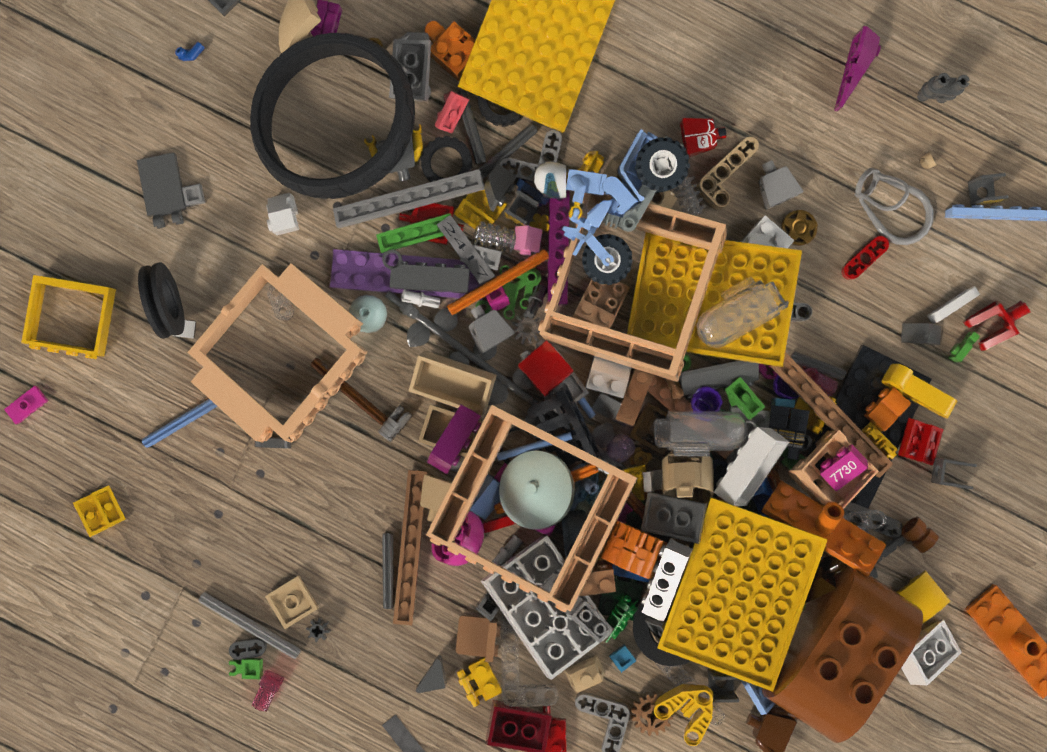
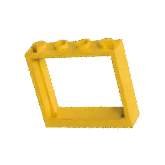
[21,275,116,359]

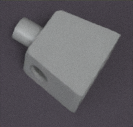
[758,160,803,210]
[469,305,515,355]

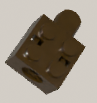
[627,402,690,455]
[805,551,848,604]

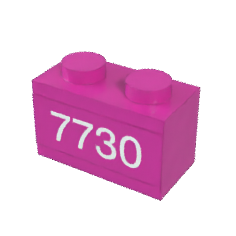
[820,444,868,491]

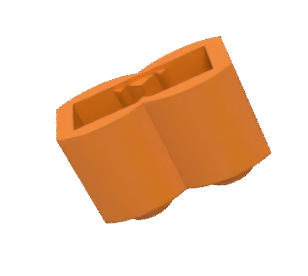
[864,387,911,431]

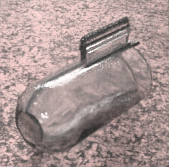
[696,276,789,348]
[654,411,748,456]

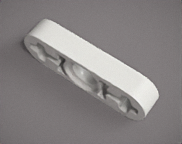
[927,286,980,324]

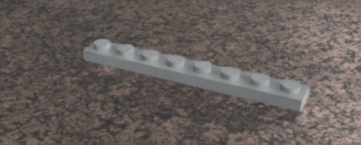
[333,169,485,228]

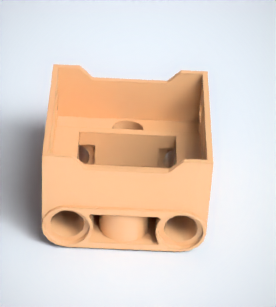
[788,430,878,509]

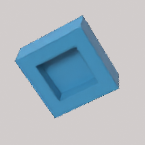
[771,398,795,408]
[609,644,636,673]

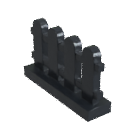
[527,385,601,469]

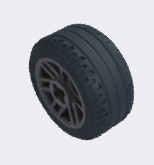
[562,510,587,559]

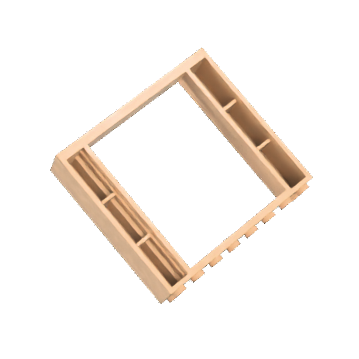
[538,193,727,382]
[426,405,638,612]

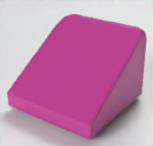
[486,287,510,311]

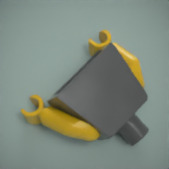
[364,124,423,181]

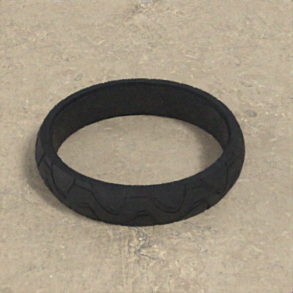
[250,33,415,199]

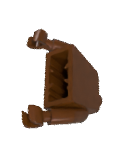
[746,707,798,752]

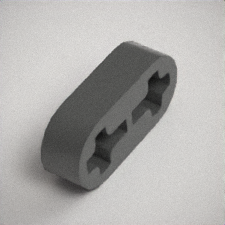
[255,438,291,448]
[229,638,267,660]

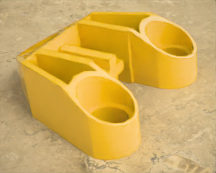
[654,683,713,746]

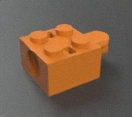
[425,21,475,81]

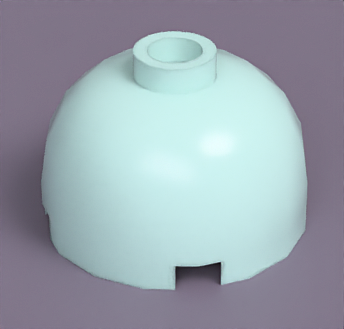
[349,295,387,333]

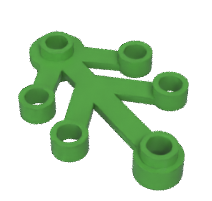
[475,265,541,320]

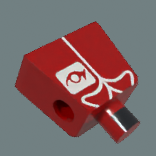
[680,118,726,158]

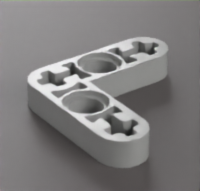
[499,130,562,183]
[575,692,630,752]

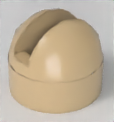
[920,152,936,169]

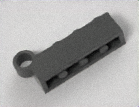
[382,250,470,294]

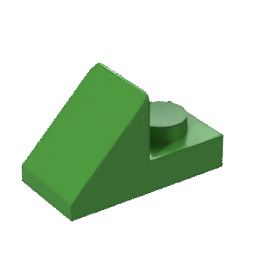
[725,377,765,420]

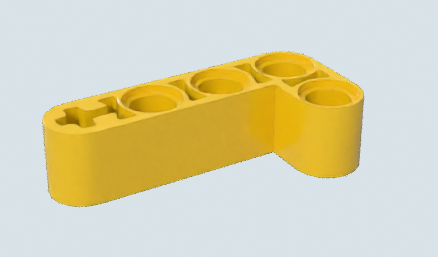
[881,364,958,419]

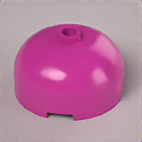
[432,510,484,566]

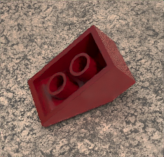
[486,700,552,752]

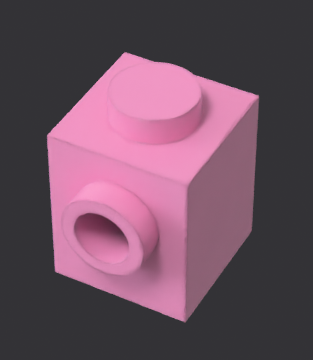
[512,226,542,256]

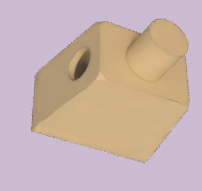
[420,475,452,522]
[564,655,605,692]

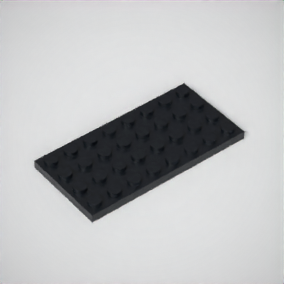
[794,345,932,509]

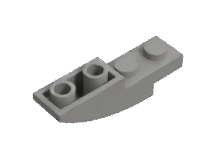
[540,573,613,643]

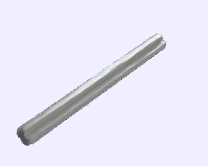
[198,592,301,659]

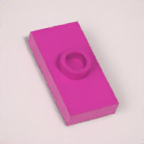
[4,386,48,424]

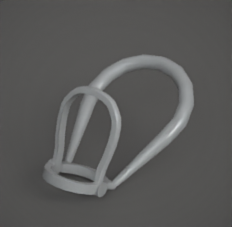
[854,168,934,245]

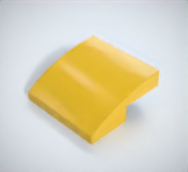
[454,190,508,236]
[73,485,126,537]
[896,570,950,623]

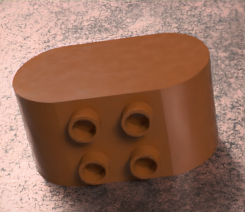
[762,566,923,743]

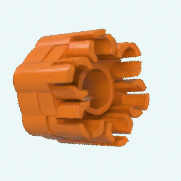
[601,521,667,579]

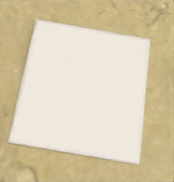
[173,320,196,338]

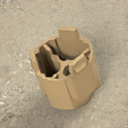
[662,445,714,508]

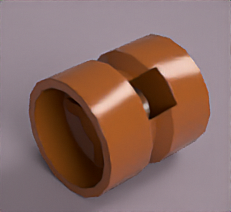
[901,516,939,553]

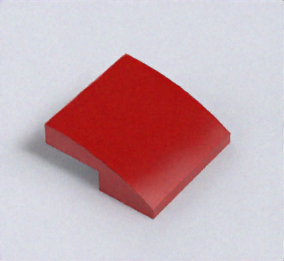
[518,340,574,396]
[898,418,944,466]

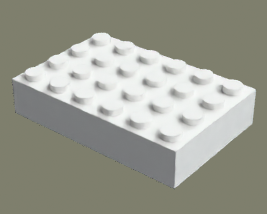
[481,535,613,680]

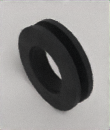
[138,262,185,339]
[633,592,690,666]

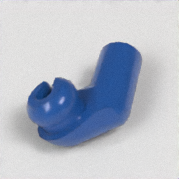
[175,42,205,61]

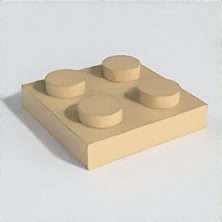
[265,575,319,629]

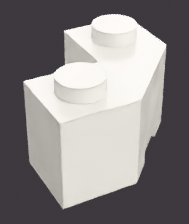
[266,193,299,235]

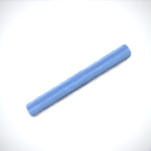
[142,399,218,448]

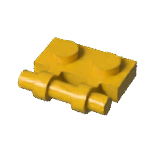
[456,657,503,707]

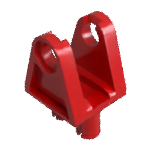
[963,301,1031,351]

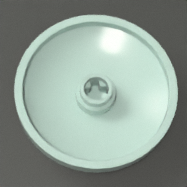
[499,451,575,529]

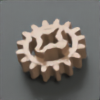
[631,692,673,736]

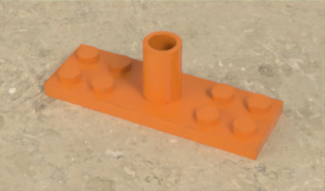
[761,480,887,577]
[965,584,1047,699]

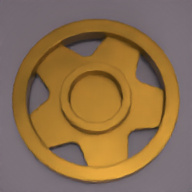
[781,210,818,246]

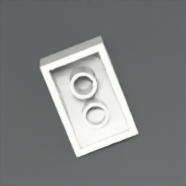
[585,356,631,398]
[901,619,962,686]

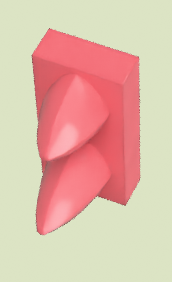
[434,91,469,134]

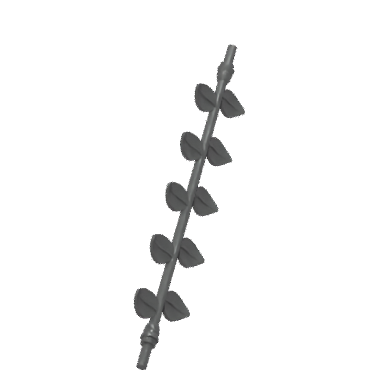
[385,291,628,470]

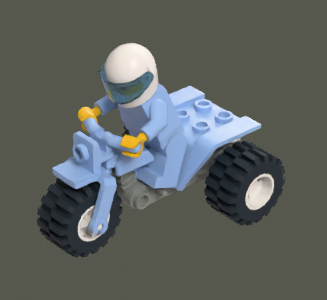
[534,129,690,285]

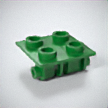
[606,595,639,643]

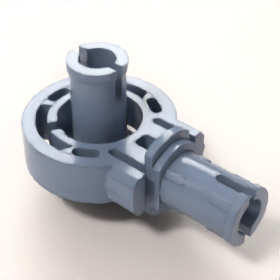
[569,463,599,511]

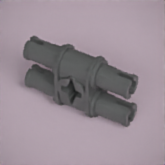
[917,73,970,103]

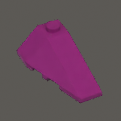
[834,26,881,112]

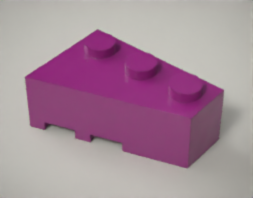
[427,404,481,474]

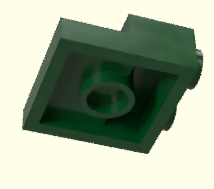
[598,575,643,621]

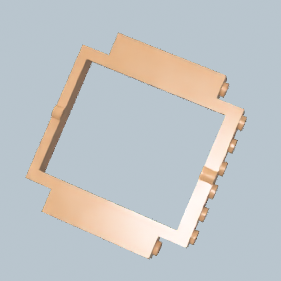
[187,263,367,443]

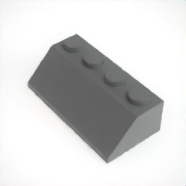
[679,360,759,399]

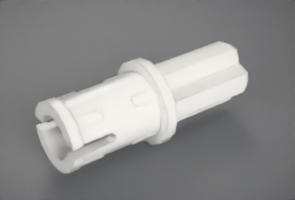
[401,289,440,308]

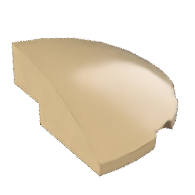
[279,0,321,53]

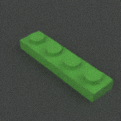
[376,213,451,253]

